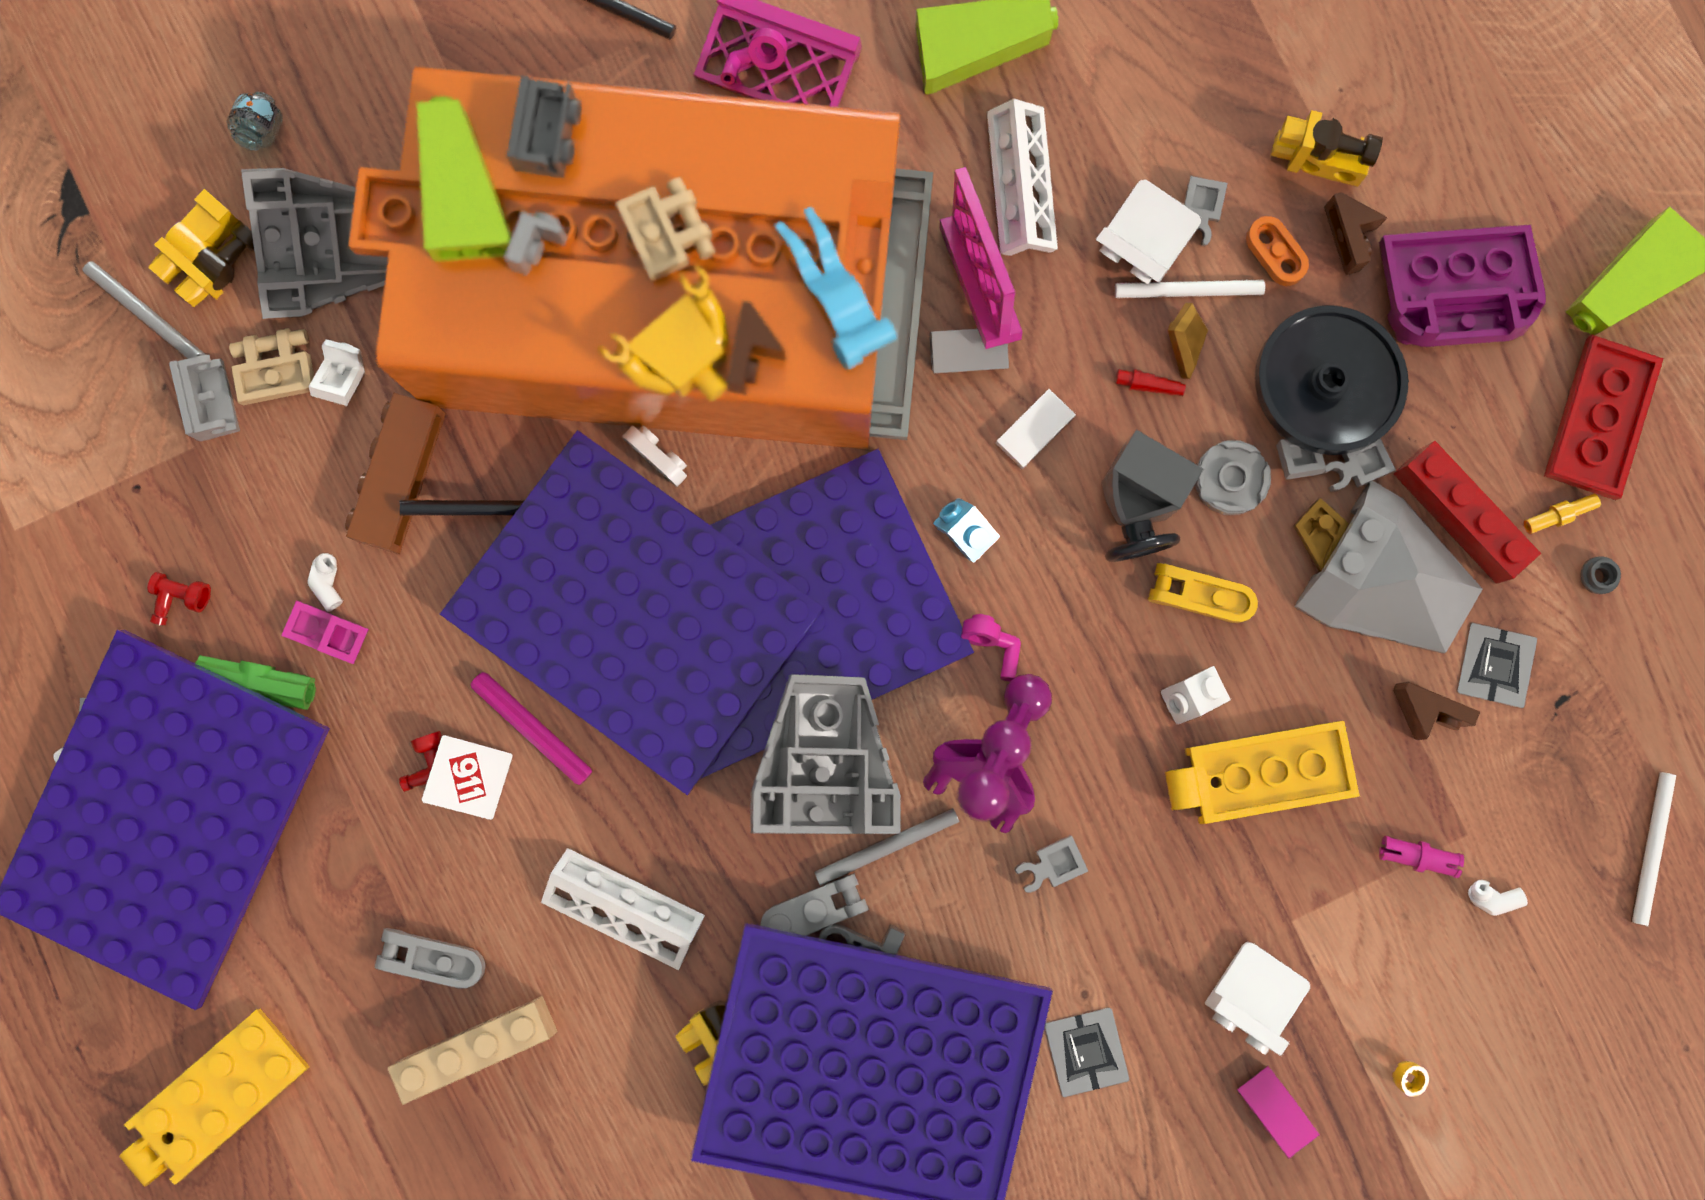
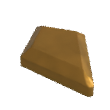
[1167,303,1208,379]
[1294,498,1349,572]

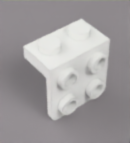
[1096,180,1201,284]
[1204,942,1310,1056]

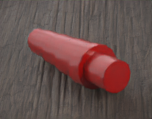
[1115,369,1186,396]

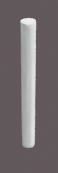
[1114,280,1265,298]
[1632,772,1676,926]

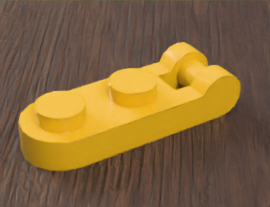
[1148,563,1258,623]

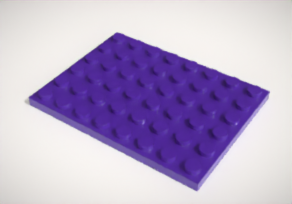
[440,430,824,795]
[701,448,974,779]
[0,630,330,1010]
[691,923,1053,1200]

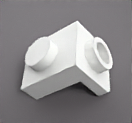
[309,339,365,406]
[1161,666,1231,725]

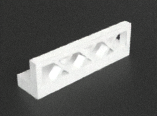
[987,99,1058,256]
[541,848,705,970]

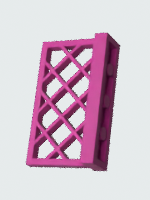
[693,0,862,107]
[939,167,1023,349]

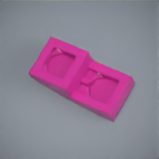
[281,600,369,664]
[1237,1066,1320,1159]

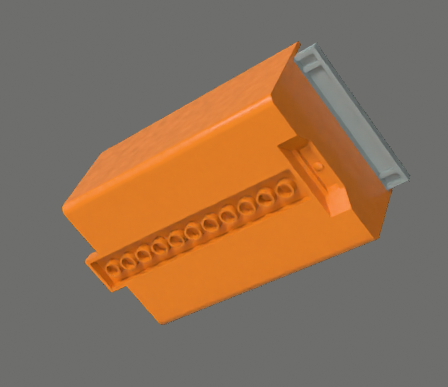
[348,66,933,450]

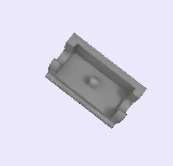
[929,328,1009,374]
[169,355,240,442]

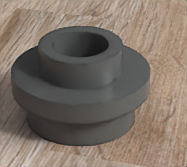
[1580,556,1621,594]

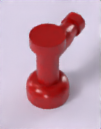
[147,572,211,626]
[399,731,442,792]

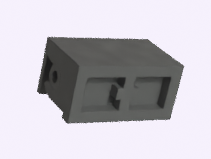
[507,76,582,178]

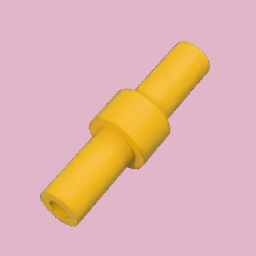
[1523,493,1601,534]

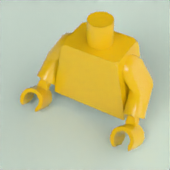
[598,266,729,402]

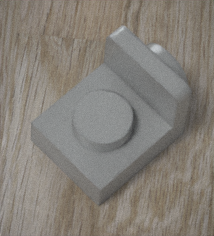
[505,212,567,276]

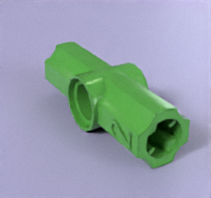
[195,655,316,710]

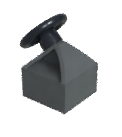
[1101,430,1204,562]

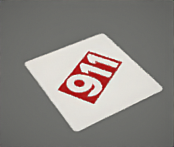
[422,735,513,820]

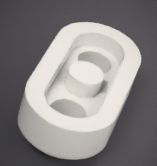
[622,425,687,487]

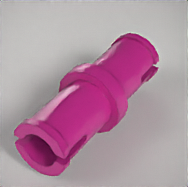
[1379,836,1464,878]

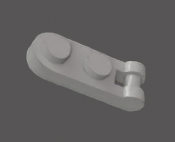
[760,873,869,936]
[374,928,485,988]

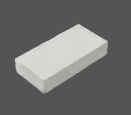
[996,389,1076,469]

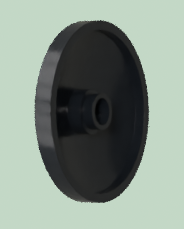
[1255,305,1409,455]

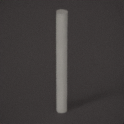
[83,261,205,359]
[814,808,960,886]

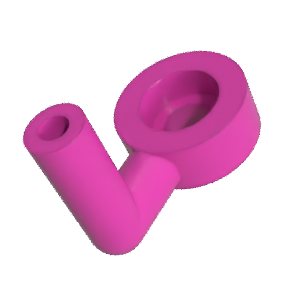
[720,28,787,85]
[961,614,1021,682]

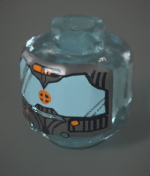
[226,92,283,151]

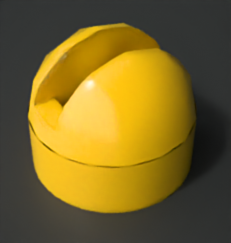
[1392,1061,1429,1096]

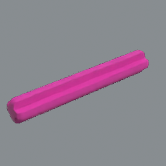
[470,672,592,785]

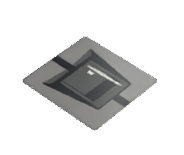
[1458,623,1537,708]
[1045,1008,1129,1097]

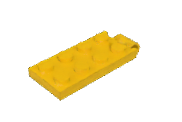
[1165,721,1360,824]
[119,1009,310,1187]

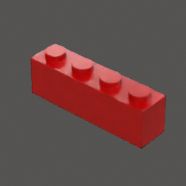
[1393,441,1541,584]

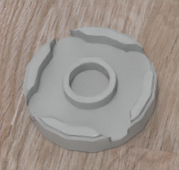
[1195,440,1271,515]

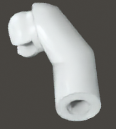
[307,553,343,612]
[1468,880,1528,916]

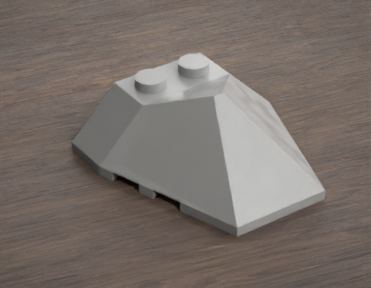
[241,168,388,319]
[1294,481,1483,654]
[750,674,901,834]

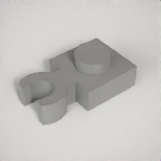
[1184,176,1228,247]
[1276,431,1326,480]
[1322,438,1396,492]
[1014,835,1088,892]

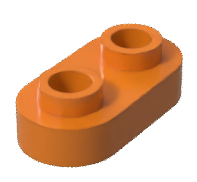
[1246,216,1309,286]

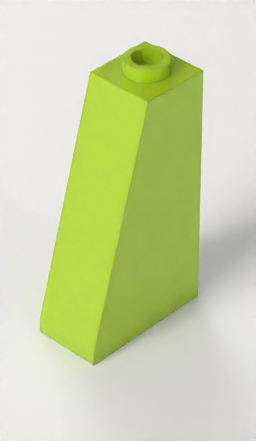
[915,0,1058,94]
[417,96,513,262]
[1565,207,1705,335]

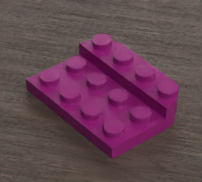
[1379,225,1546,347]

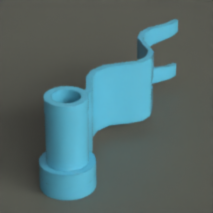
[775,207,897,370]

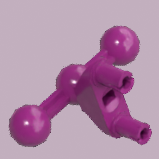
[923,674,1052,833]

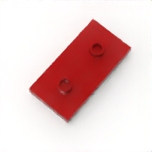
[1544,335,1664,500]

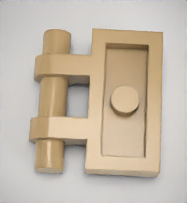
[616,177,716,281]
[229,328,314,405]

